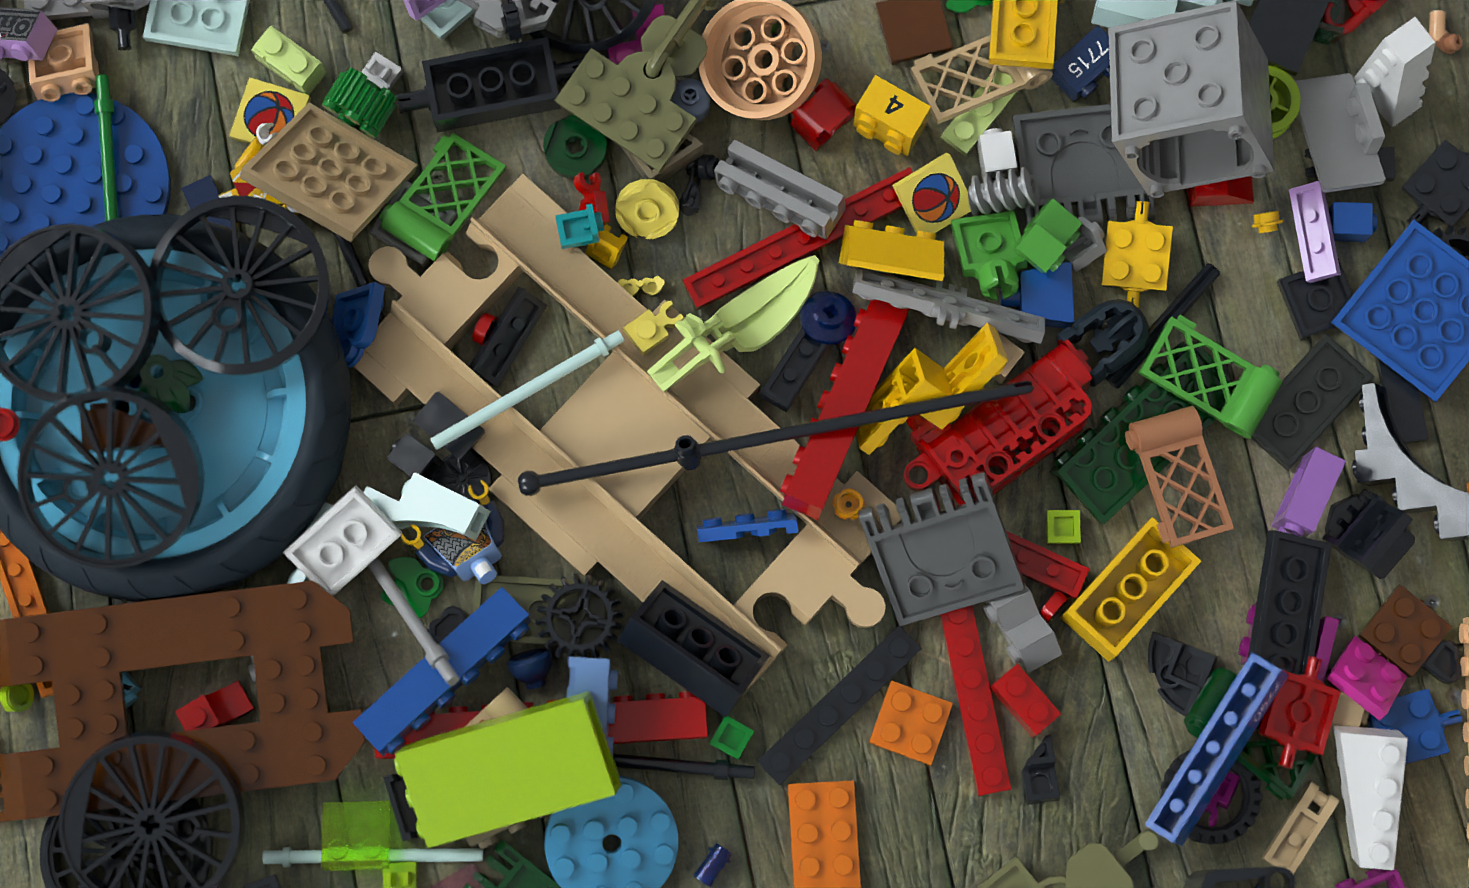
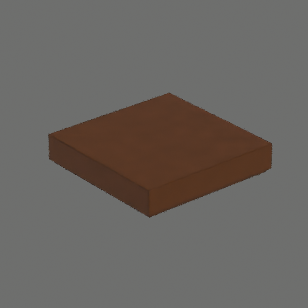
[875,0,953,65]

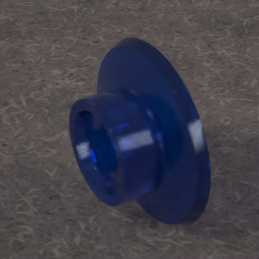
[800,291,857,344]

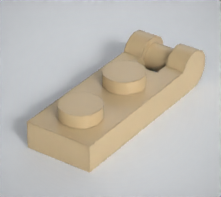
[1261,781,1339,875]

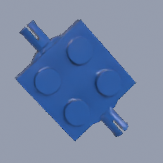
[1367,689,1462,765]

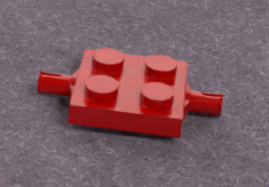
[1259,656,1341,769]

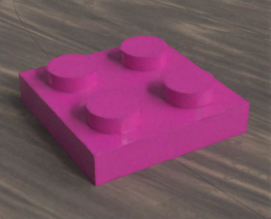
[1327,636,1408,721]

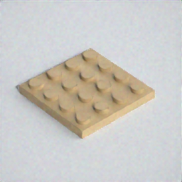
[239,103,418,242]

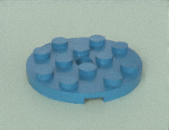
[544,776,678,888]

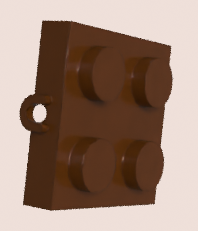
[1358,585,1452,678]

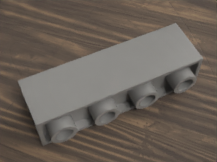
[714,139,846,240]

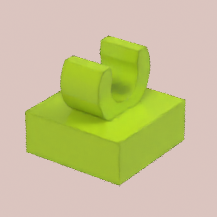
[383,862,418,888]

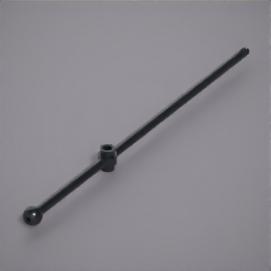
[518,381,1034,496]

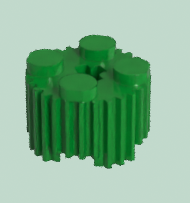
[322,67,398,139]

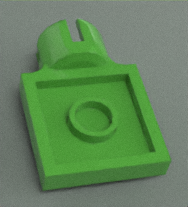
[951,210,1027,301]

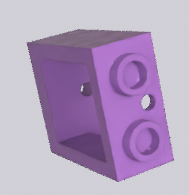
[1271,447,1346,537]

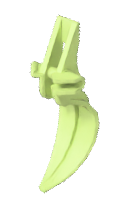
[647,255,820,392]

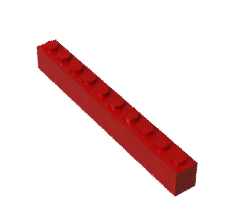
[375,691,708,760]

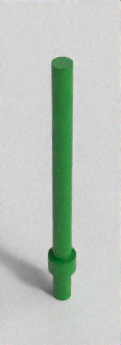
[94,75,118,221]

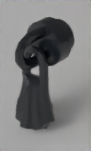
[679,154,720,216]

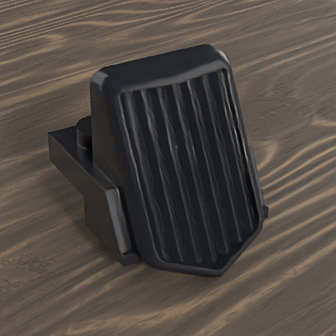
[1322,489,1415,579]

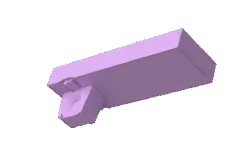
[1289,181,1341,283]

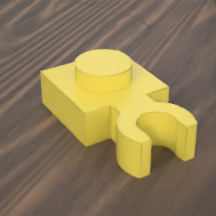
[623,301,683,356]

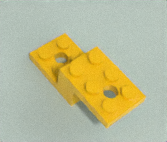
[856,322,1008,455]

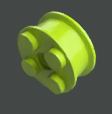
[1268,66,1301,139]

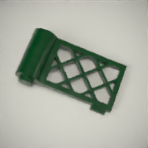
[1184,668,1317,801]

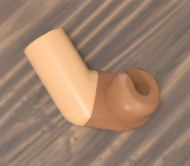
[1429,10,1463,54]

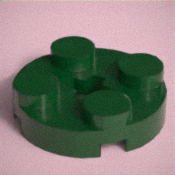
[543,115,607,179]

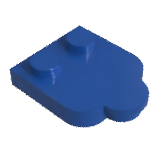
[332,282,385,368]

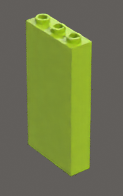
[395,691,622,848]

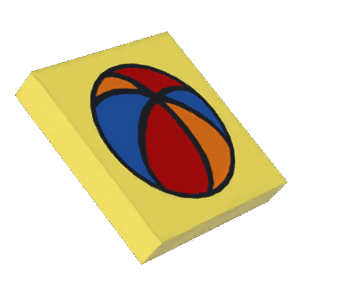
[229,77,311,144]
[892,153,971,235]

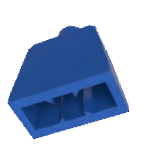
[999,262,1074,329]

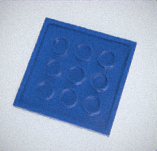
[1331,220,1469,402]

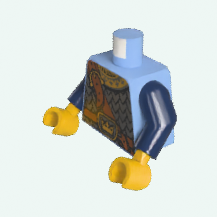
[401,480,504,584]

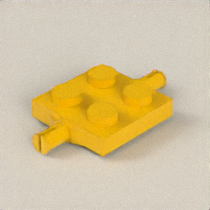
[1102,201,1173,308]

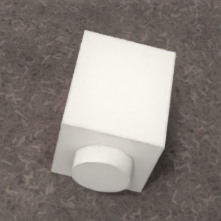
[977,128,1017,180]

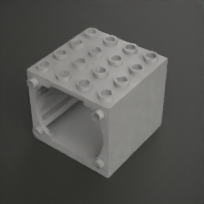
[1108,0,1275,198]

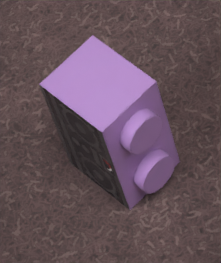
[0,7,57,61]

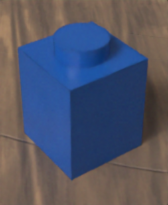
[1328,202,1377,242]

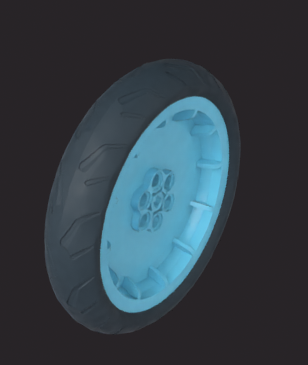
[0,214,351,602]

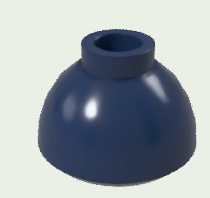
[506,648,552,689]

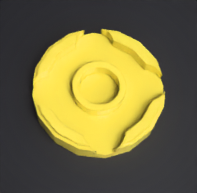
[616,179,679,239]

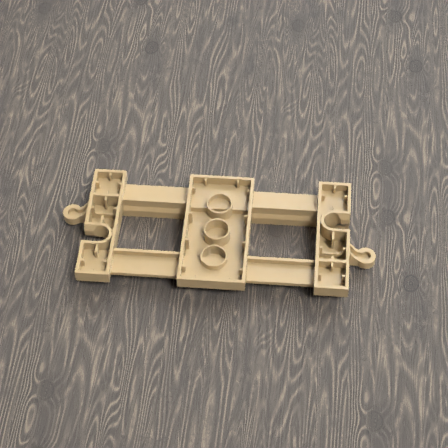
[353,174,902,697]

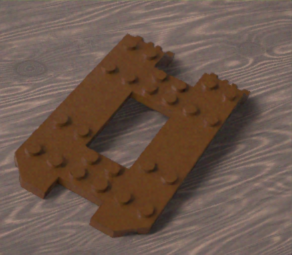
[0,581,366,822]

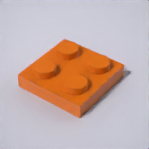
[869,681,953,766]

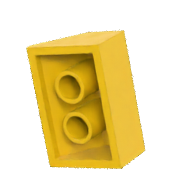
[839,220,944,281]

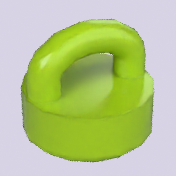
[0,683,34,712]

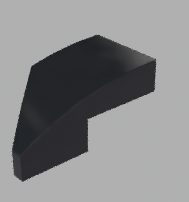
[1022,735,1060,805]

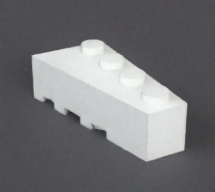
[1353,17,1435,128]
[1332,725,1407,870]

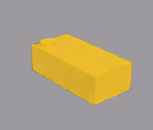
[1060,517,1201,662]

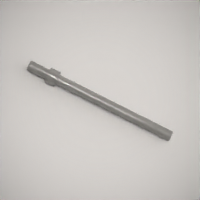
[367,557,459,686]

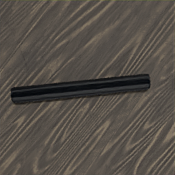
[1106,263,1220,389]

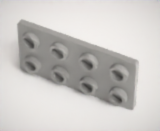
[1295,73,1385,193]

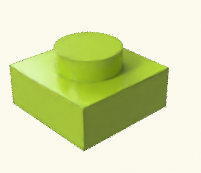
[1046,510,1081,544]

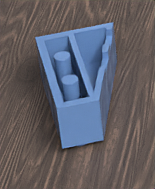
[567,657,618,757]

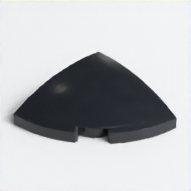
[1148,631,1218,716]

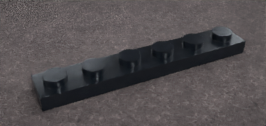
[757,626,922,786]

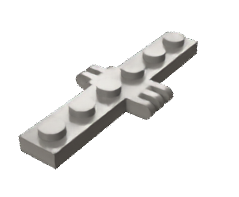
[852,267,1045,344]

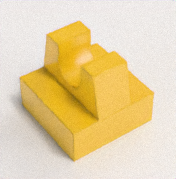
[585,224,628,270]

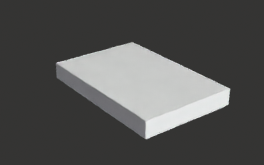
[283,485,402,596]

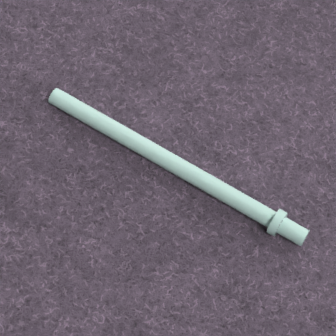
[430,330,624,450]
[263,847,484,867]

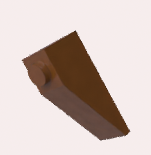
[80,403,165,453]

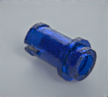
[693,843,732,888]

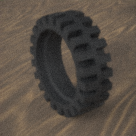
[1160,749,1262,845]

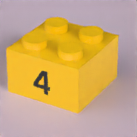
[853,75,931,156]

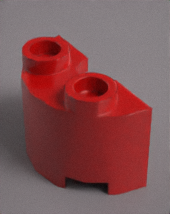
[790,78,857,152]

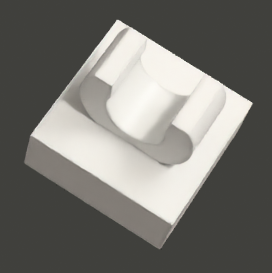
[361,52,403,90]

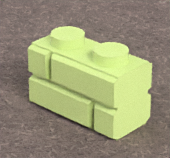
[252,26,326,95]

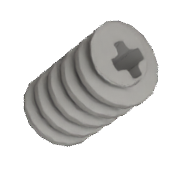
[968,166,1040,216]

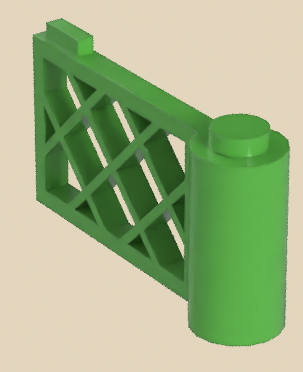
[379,133,506,262]
[1138,315,1282,439]

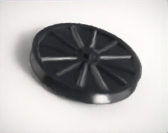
[433,454,492,504]

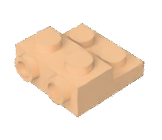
[28,23,99,102]

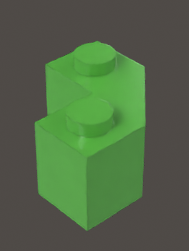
[1012,198,1082,273]

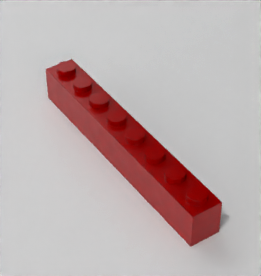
[780,273,910,520]

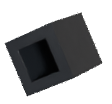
[387,433,444,480]

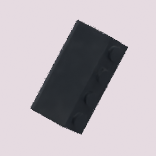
[618,580,770,717]

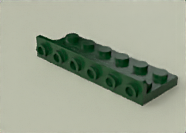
[1049,341,1235,525]

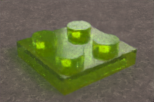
[321,801,391,871]

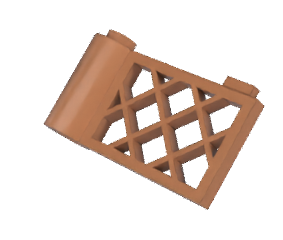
[1125,406,1234,548]

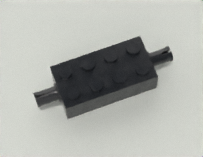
[396,37,584,132]

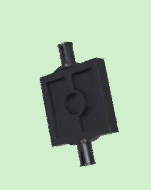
[1402,139,1469,227]

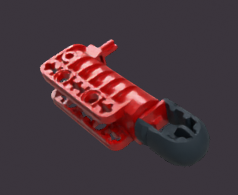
[904,299,1149,506]

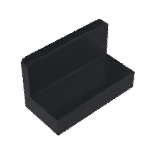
[413,392,485,465]

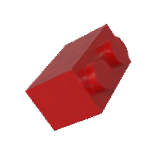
[990,663,1061,738]

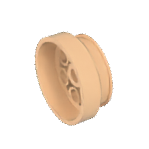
[698,0,822,120]

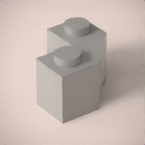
[983,584,1062,673]

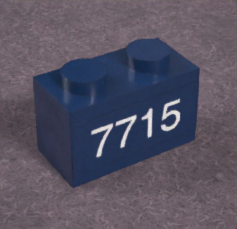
[1051,25,1110,102]

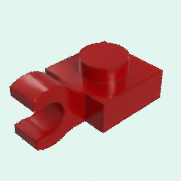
[574,173,610,226]

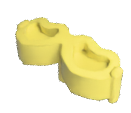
[618,276,665,296]

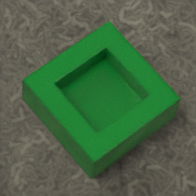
[709,716,754,760]

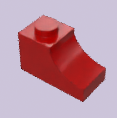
[174,680,255,731]

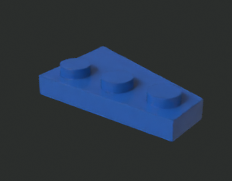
[697,508,798,542]

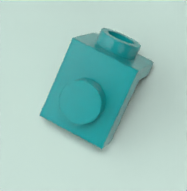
[555,203,604,249]

